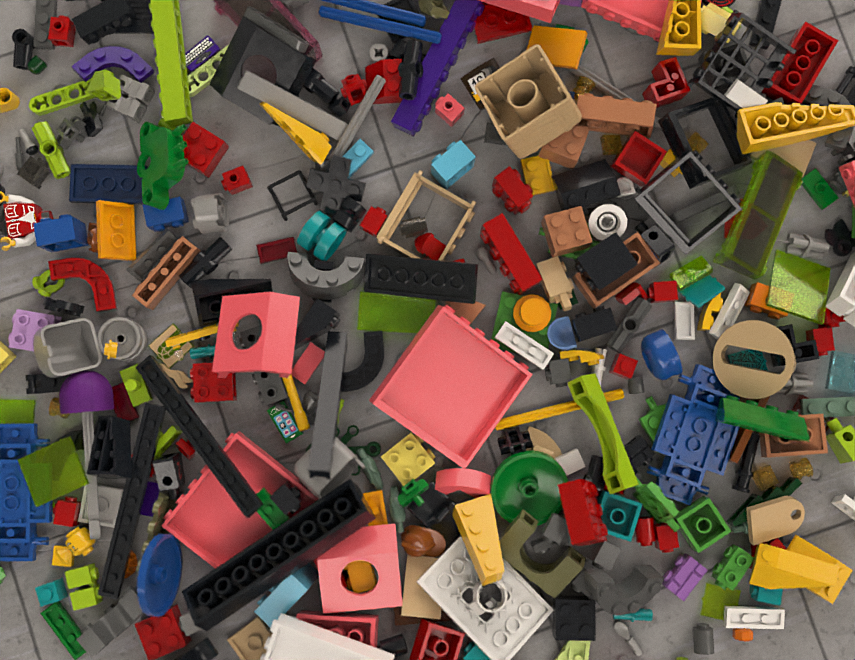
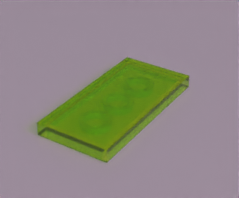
[357,292,436,334]

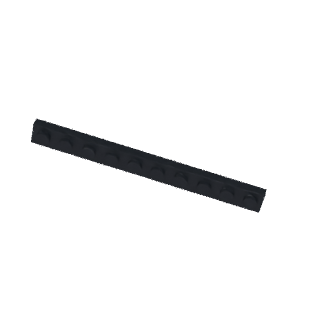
[136,355,264,518]
[97,402,167,600]

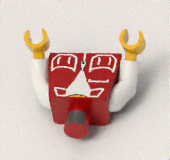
[0,191,54,251]

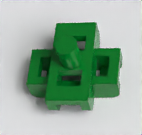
[398,479,429,508]

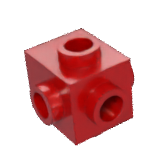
[340,74,368,106]

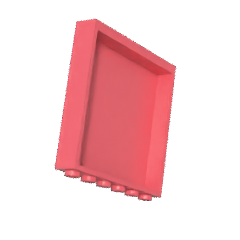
[369,305,533,469]
[161,431,319,569]

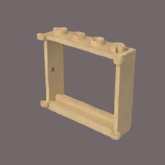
[376,170,476,261]

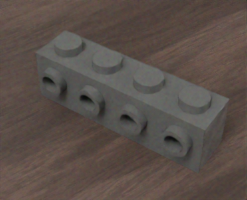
[239,325,289,406]

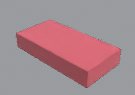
[291,342,325,385]

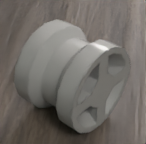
[369,44,389,64]

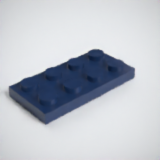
[69,164,148,204]

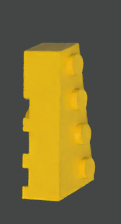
[452,494,504,586]

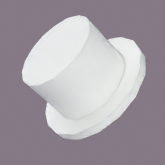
[589,204,627,241]

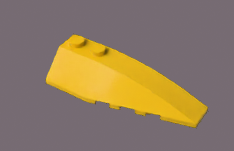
[737,102,855,154]

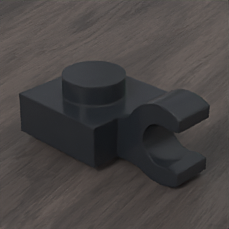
[80,102,103,137]

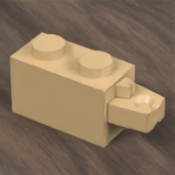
[536,256,574,312]

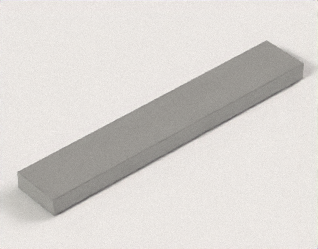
[237,70,348,141]

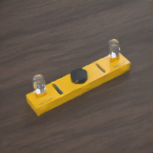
[165,321,239,361]

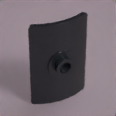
[407,481,460,548]

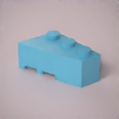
[254,563,319,628]

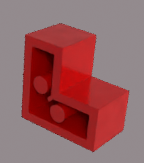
[642,56,691,108]

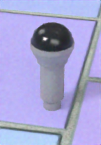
[18,129,38,155]

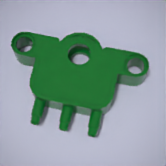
[137,121,188,210]

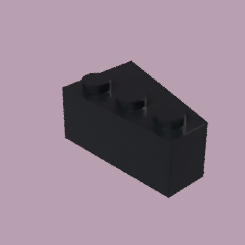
[86,415,132,479]

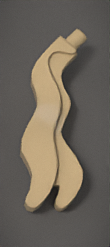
[160,363,193,389]

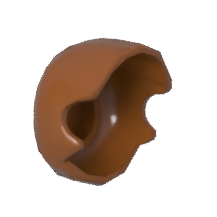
[87,222,98,253]

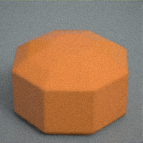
[732,628,753,641]

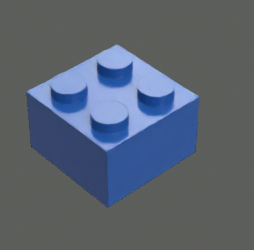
[33,214,89,253]

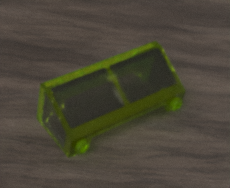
[713,150,803,280]

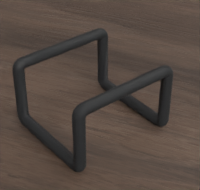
[267,170,318,221]

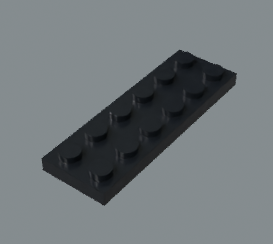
[364,253,478,304]

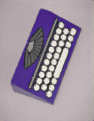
[185,35,221,73]

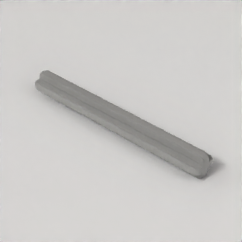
[331,75,386,157]

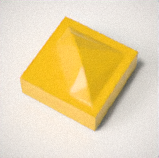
[52,545,75,567]

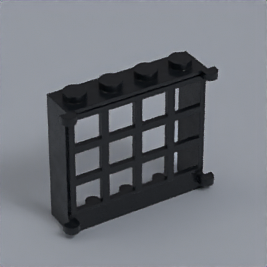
[687,10,796,118]

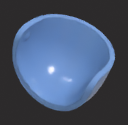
[547,316,577,351]

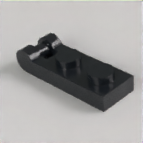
[25,373,74,394]

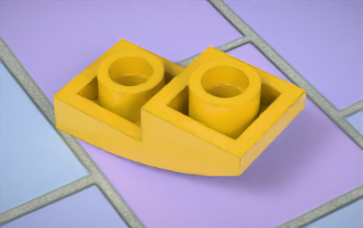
[697,293,723,331]
[560,350,604,366]

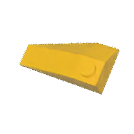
[749,543,839,589]

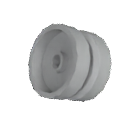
[98,317,148,361]

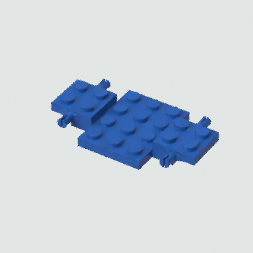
[647,364,740,505]
[0,423,53,561]

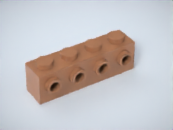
[132,236,201,310]

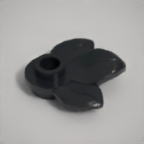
[825,219,855,257]

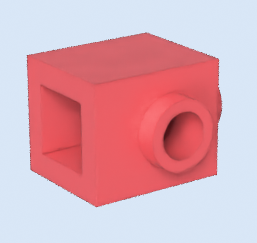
[435,94,465,127]

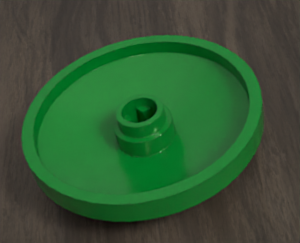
[490,451,568,526]

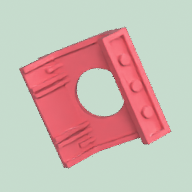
[212,292,300,378]
[317,524,403,614]

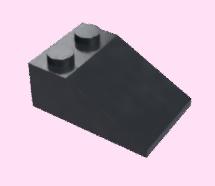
[294,298,340,351]

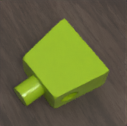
[826,417,855,464]

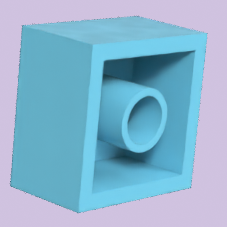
[431,140,476,190]

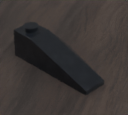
[191,279,273,326]

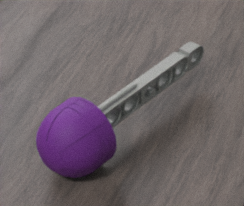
[59,370,114,540]

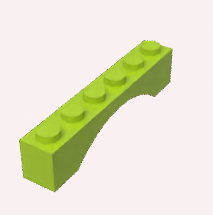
[567,373,639,495]

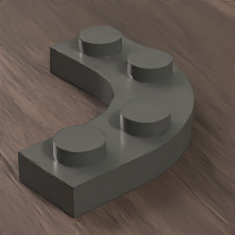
[802,85,854,152]

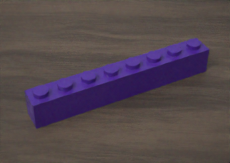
[391,0,484,137]

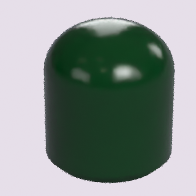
[27,55,47,75]

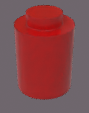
[635,516,656,546]

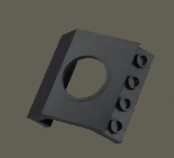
[209,16,317,127]

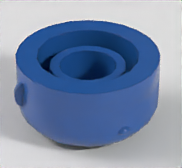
[641,329,683,380]

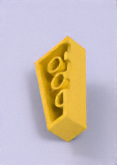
[656,0,701,56]

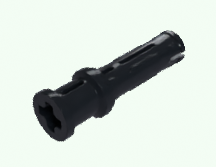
[732,434,760,493]

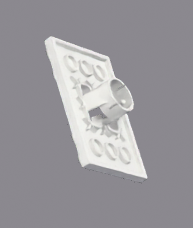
[416,535,554,660]

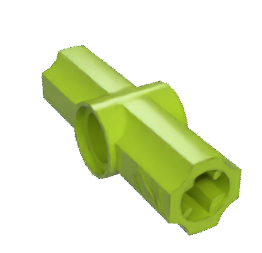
[32,121,71,179]

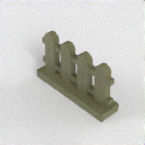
[136,492,178,576]

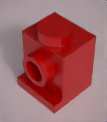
[816,308,845,328]

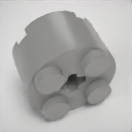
[191,193,229,234]

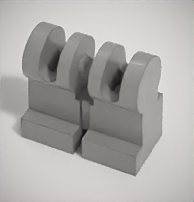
[106,75,155,124]

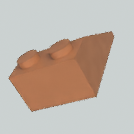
[759,414,828,458]

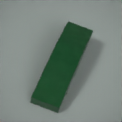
[726,477,803,526]

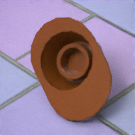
[401,525,446,557]

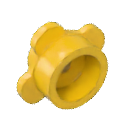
[104,340,118,360]

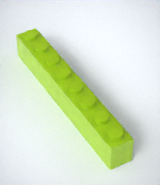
[149,0,193,127]

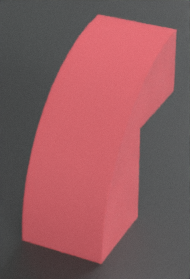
[435,468,491,498]

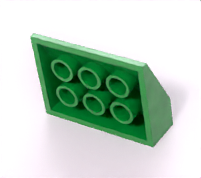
[715,395,809,442]

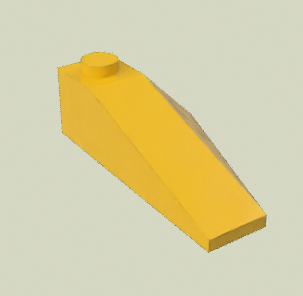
[259,102,332,165]

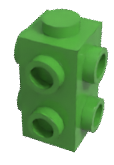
[711,544,755,591]

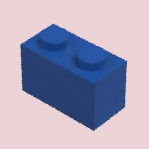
[143,197,189,232]

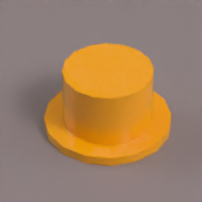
[513,294,551,332]

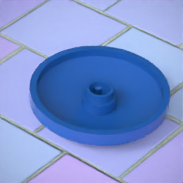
[137,533,182,617]

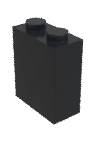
[574,232,638,293]

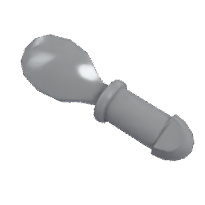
[614,620,643,656]

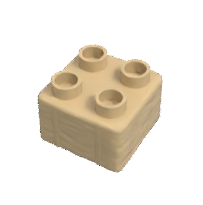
[475,44,582,158]

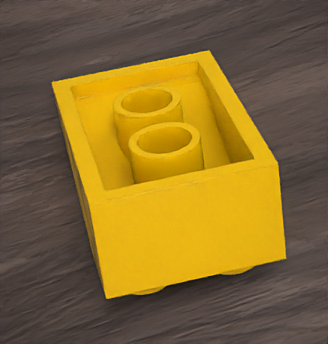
[786,534,853,604]

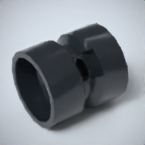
[331,196,367,233]

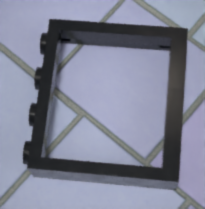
[658,97,753,189]

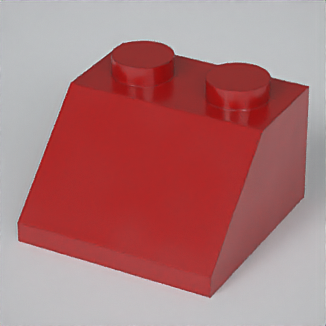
[365,59,402,104]

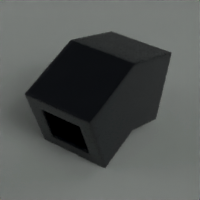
[327,97,350,117]

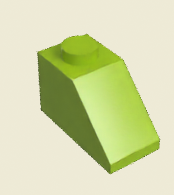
[86,69,121,101]

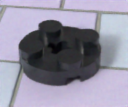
[43,297,85,317]

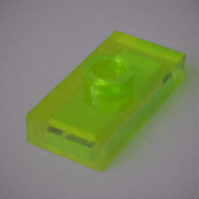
[669,255,713,291]

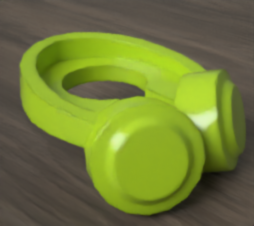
[32,270,66,297]

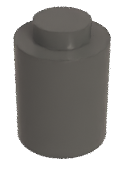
[693,623,714,655]

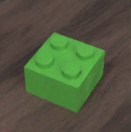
[673,496,732,553]

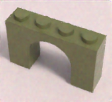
[499,510,586,599]

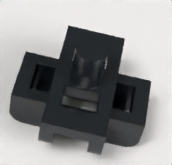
[497,425,533,455]

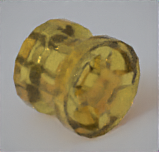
[49,397,70,419]
[789,458,813,480]

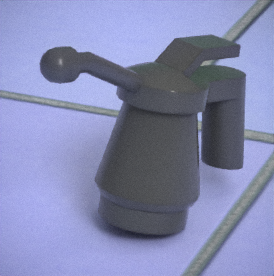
[275,390,319,428]

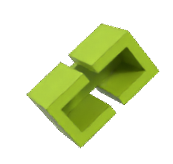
[65,563,104,611]

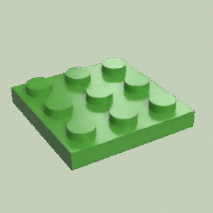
[491,291,558,354]

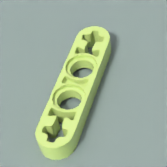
[188,45,229,97]

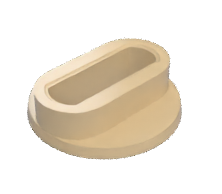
[713,320,796,399]

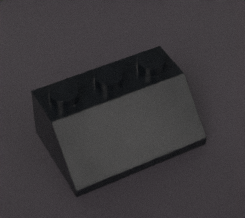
[551,159,621,211]

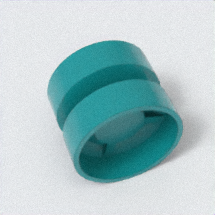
[297,210,347,261]

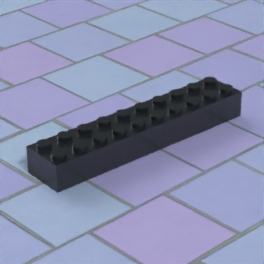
[182,479,376,631]

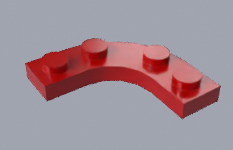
[48,258,117,312]

